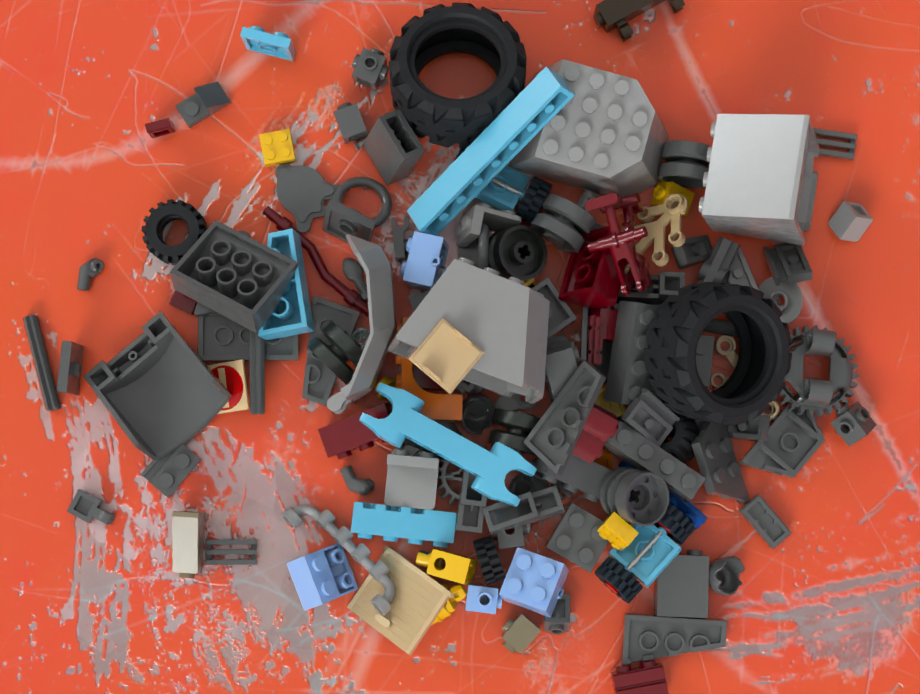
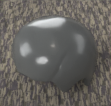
[460,394,496,435]
[509,473,549,496]
[709,556,745,596]

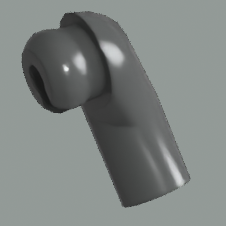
[77,258,104,291]
[340,465,375,495]

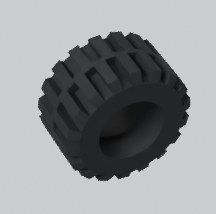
[142,199,208,265]

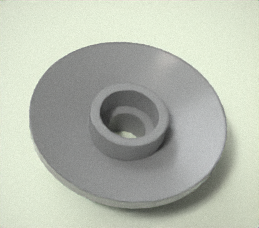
[758,277,803,324]

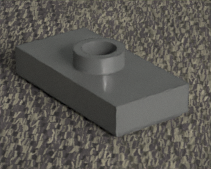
[738,494,792,549]

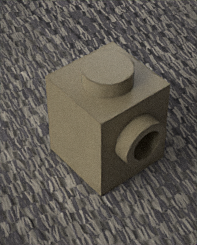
[501,613,541,654]

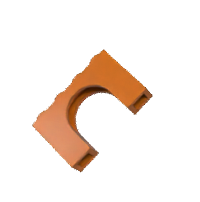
[395,317,463,422]

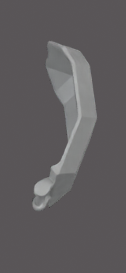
[327,234,396,414]

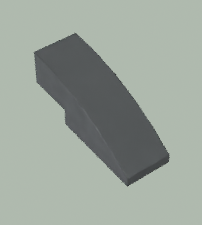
[455,470,487,533]
[482,485,566,533]

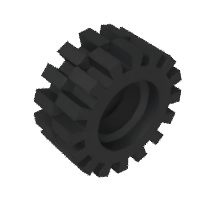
[472,535,505,585]

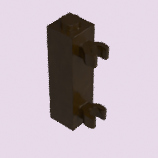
[593,0,685,42]

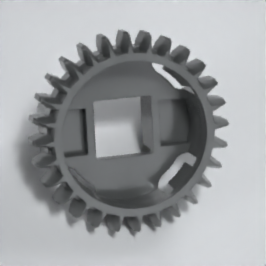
[779,325,859,417]

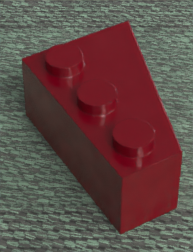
[318,402,392,460]

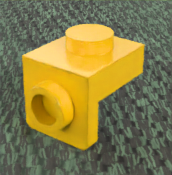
[651,182,695,216]

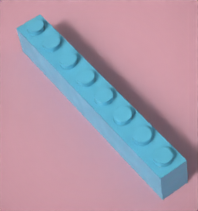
[407,66,575,236]

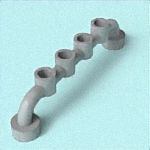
[281,504,395,616]

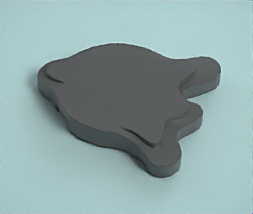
[275,164,339,233]

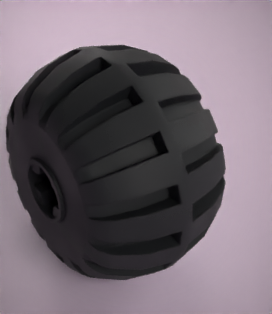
[660,408,699,464]

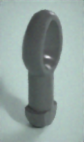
[342,257,368,301]

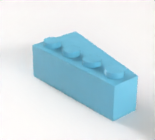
[351,501,457,548]

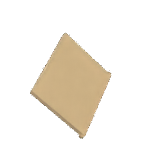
[347,545,454,655]

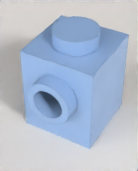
[465,584,503,614]

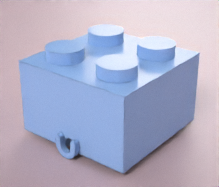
[400,231,449,291]
[499,547,569,618]

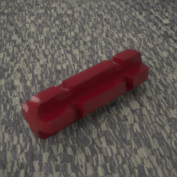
[586,315,604,365]

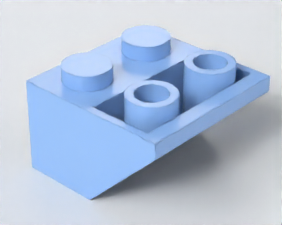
[286,543,359,611]

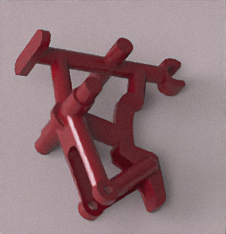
[585,193,652,296]

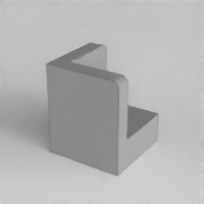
[828,201,874,242]

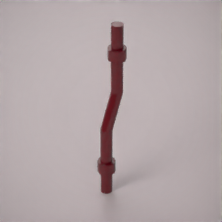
[262,206,369,317]

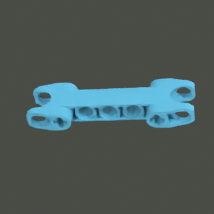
[359,382,537,507]

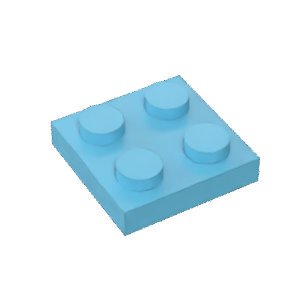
[240,26,296,62]

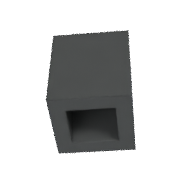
[333,103,368,144]

